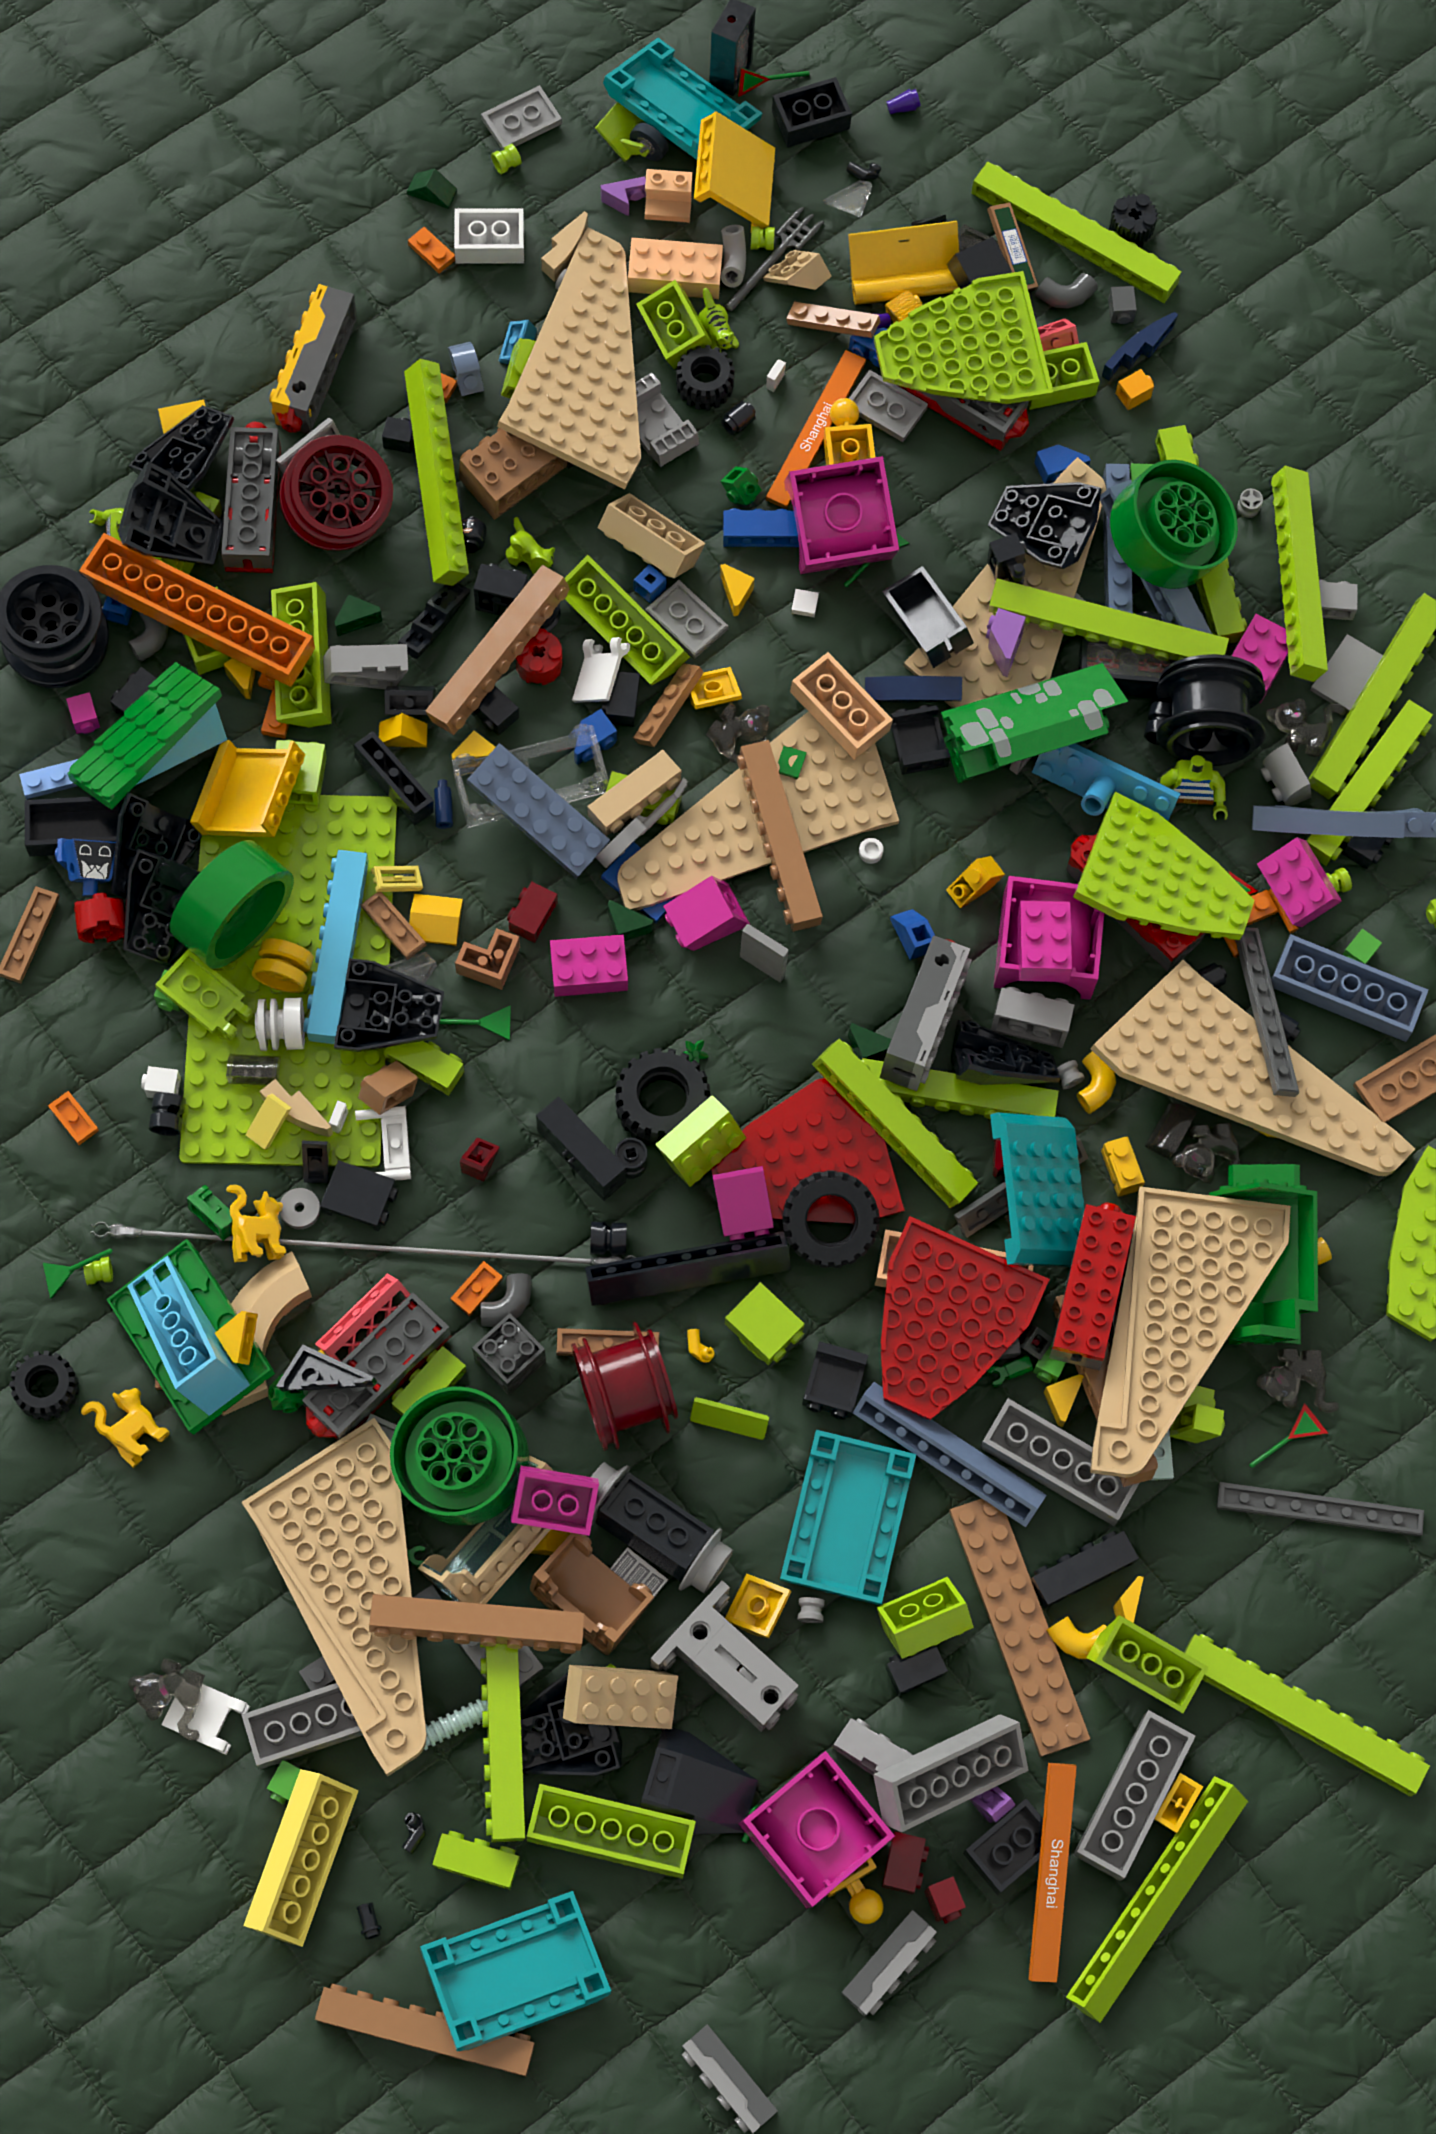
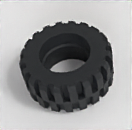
[615,1048,710,1146]
[783,1170,880,1268]

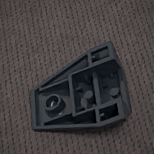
[118,461,224,566]

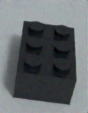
[772,77,852,148]
[963,1799,1043,1895]

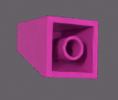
[663,875,750,951]
[713,1166,774,1241]

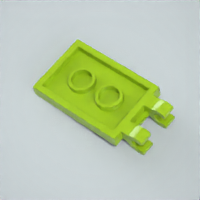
[155,949,254,1041]

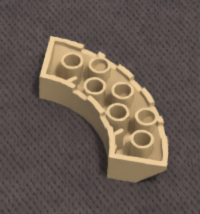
[222,1251,312,1416]

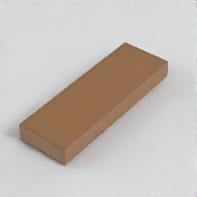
[361,892,426,960]

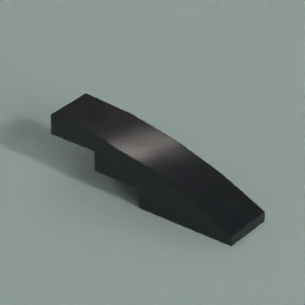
[398,582,471,659]

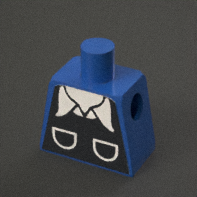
[64,839,116,897]

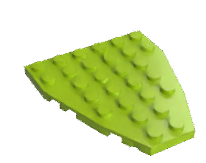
[874,271,1053,404]
[1073,792,1255,940]
[1386,1145,1436,1342]

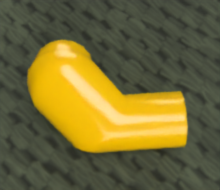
[687,1329,715,1363]

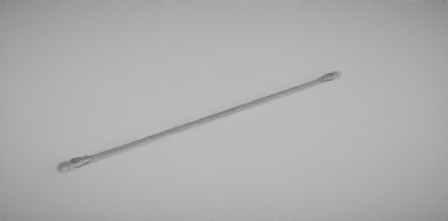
[90,1222,636,1265]

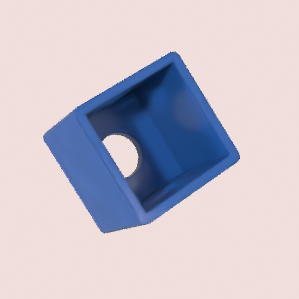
[633,564,666,604]
[102,596,134,625]

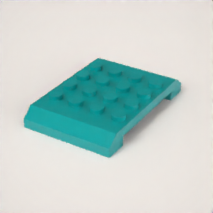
[603,38,763,160]
[990,1112,1084,1267]
[780,1430,916,1606]
[420,1891,611,2052]

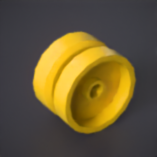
[252,938,314,993]

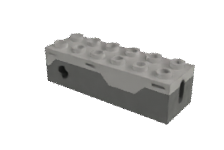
[879,935,972,1091]

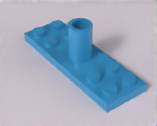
[1032,744,1181,821]

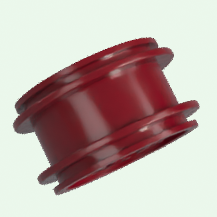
[279,435,393,551]

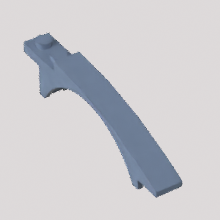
[1252,805,1436,838]

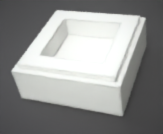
[766,360,786,392]
[791,589,819,617]
[329,1101,348,1133]

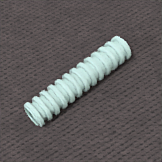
[424,1699,487,1750]

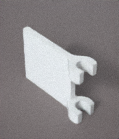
[572,637,630,703]
[161,1676,250,1755]

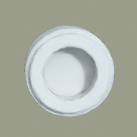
[859,838,884,864]

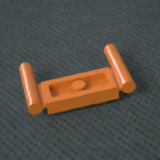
[1223,889,1298,957]

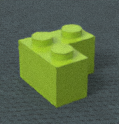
[1170,1386,1225,1443]

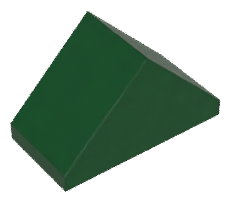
[406,168,457,209]
[334,595,382,636]
[608,900,654,941]
[848,1023,892,1061]

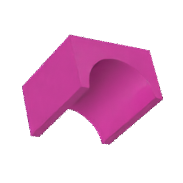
[784,456,899,574]
[993,876,1104,1000]
[739,1751,895,1908]

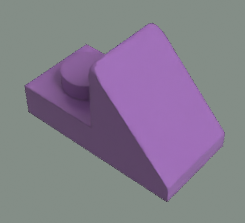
[601,177,646,216]
[969,1786,1015,1823]

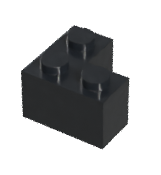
[474,564,528,615]

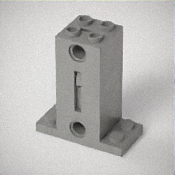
[650,1581,799,1732]

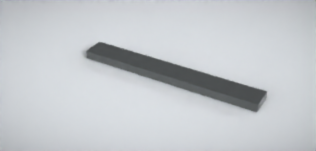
[1235,927,1300,1097]
[1216,1482,1424,1537]

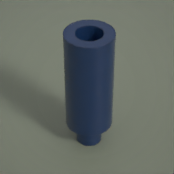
[434,779,453,829]

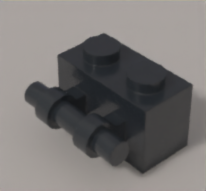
[987,533,1027,585]

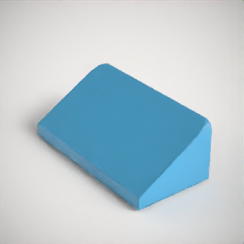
[499,320,537,364]

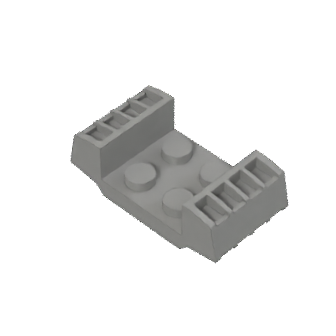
[635,373,699,467]

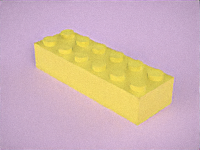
[243,1769,359,1947]

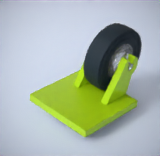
[595,102,668,162]

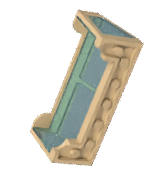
[418,1456,553,1604]

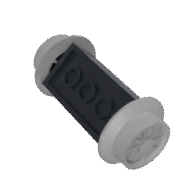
[591,1462,734,1594]

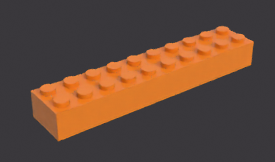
[79,533,315,687]

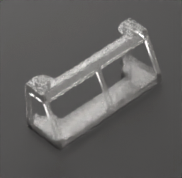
[452,724,609,828]

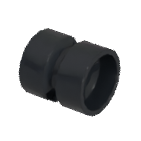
[1144,701,1172,745]
[148,1092,186,1136]
[615,1138,647,1179]
[590,1222,627,1255]

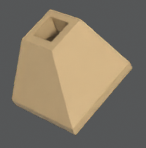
[763,250,832,290]

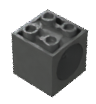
[472,1313,546,1396]

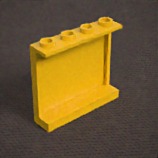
[694,111,775,232]
[190,740,305,837]

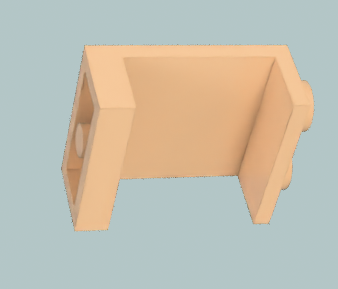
[645,169,692,223]

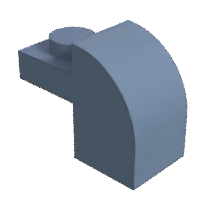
[448,342,484,396]

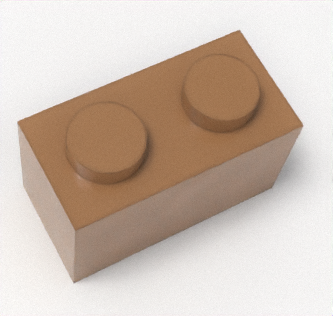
[358,1060,418,1115]

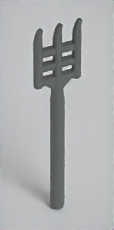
[726,207,824,311]

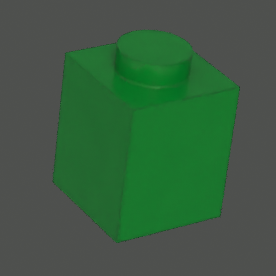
[778,746,807,779]

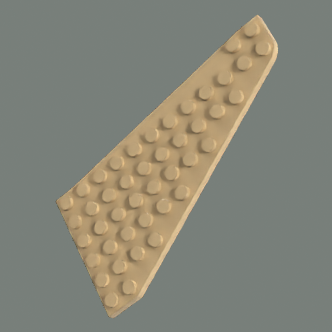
[497,227,641,489]
[904,457,1106,709]
[617,711,899,911]
[1091,960,1415,1176]
[1090,1187,1291,1478]
[242,1418,427,1777]

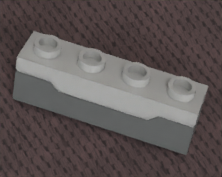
[840,1910,937,2016]
[681,2024,778,2134]

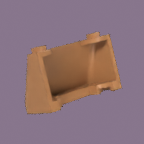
[530,1533,654,1655]

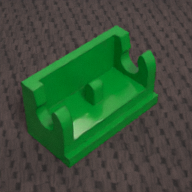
[187,1185,233,1241]

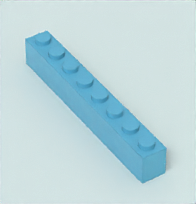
[303,850,369,1044]

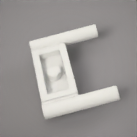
[355,1106,411,1181]

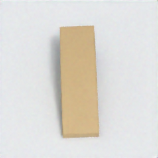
[541,211,588,282]
[260,1079,333,1137]

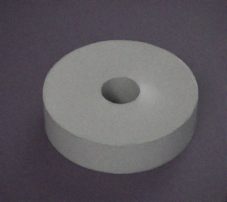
[280,1188,320,1229]

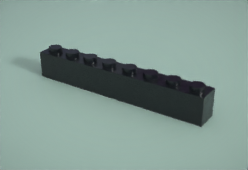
[585,1231,791,1306]

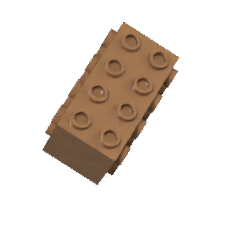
[459,428,567,520]

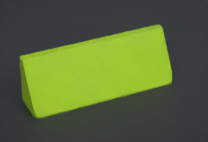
[690,1397,769,1440]

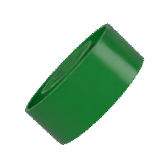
[1110,460,1238,589]
[170,840,294,969]
[390,1387,529,1526]

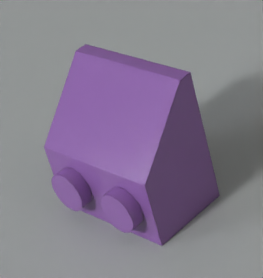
[986,608,1026,677]

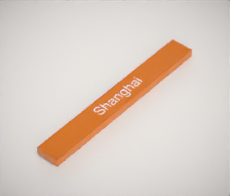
[766,350,866,510]
[1029,1763,1077,1982]

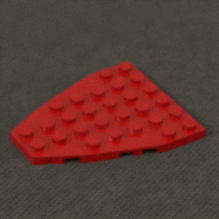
[711,1078,904,1225]
[880,1216,1050,1420]

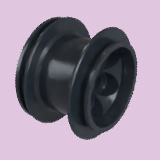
[0,565,109,688]
[1156,654,1266,766]

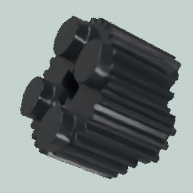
[1109,194,1158,247]

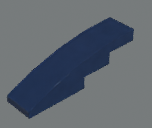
[1102,312,1178,381]
[865,676,963,703]

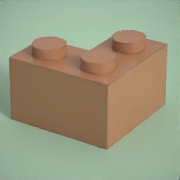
[455,928,520,990]

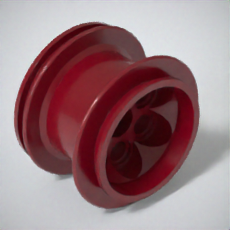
[571,1322,678,1451]

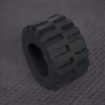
[676,345,735,410]
[10,1351,79,1421]

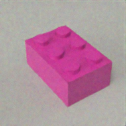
[1232,614,1288,703]
[1257,837,1342,927]
[1018,901,1072,982]
[550,935,628,997]
[511,1465,599,1536]

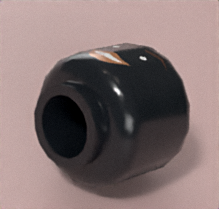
[461,517,487,553]

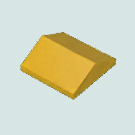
[689,667,742,709]
[409,894,463,946]
[725,1574,791,1638]
[1113,1576,1144,1623]

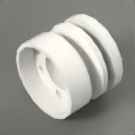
[255,997,305,1051]

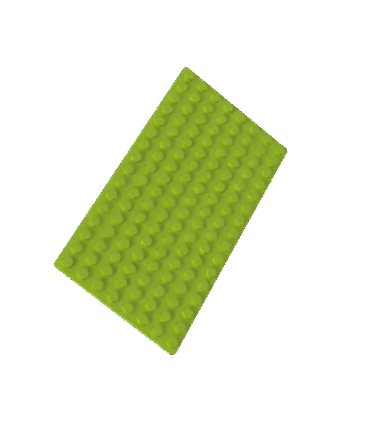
[179,795,397,1167]

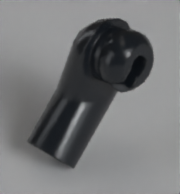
[846,162,881,180]
[402,1812,426,1854]

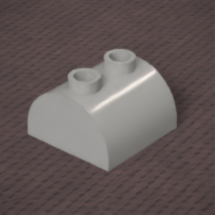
[1260,743,1312,806]

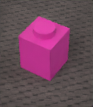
[66,692,100,734]

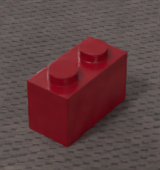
[507,881,558,943]
[882,1831,929,1895]
[924,1877,966,1924]

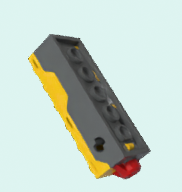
[269,284,357,434]

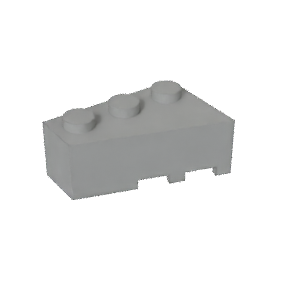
[323,644,408,689]
[832,1718,913,1776]

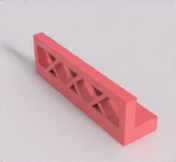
[1038,318,1079,351]
[315,1273,411,1362]

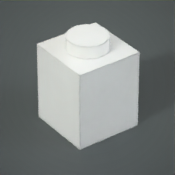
[141,1066,181,1098]

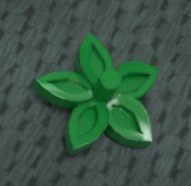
[683,1039,709,1063]

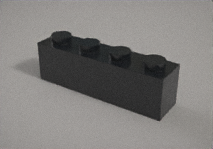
[354,731,434,826]
[1031,1531,1139,1609]

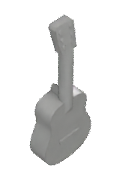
[595,777,688,868]

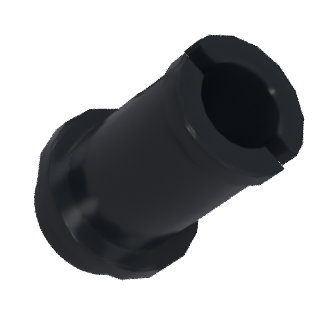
[356,1902,382,1940]

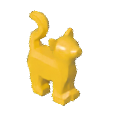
[226,1184,286,1262]
[81,1388,170,1468]

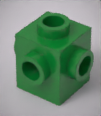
[720,466,762,505]
[268,1374,308,1413]

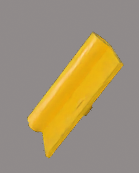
[848,221,959,305]

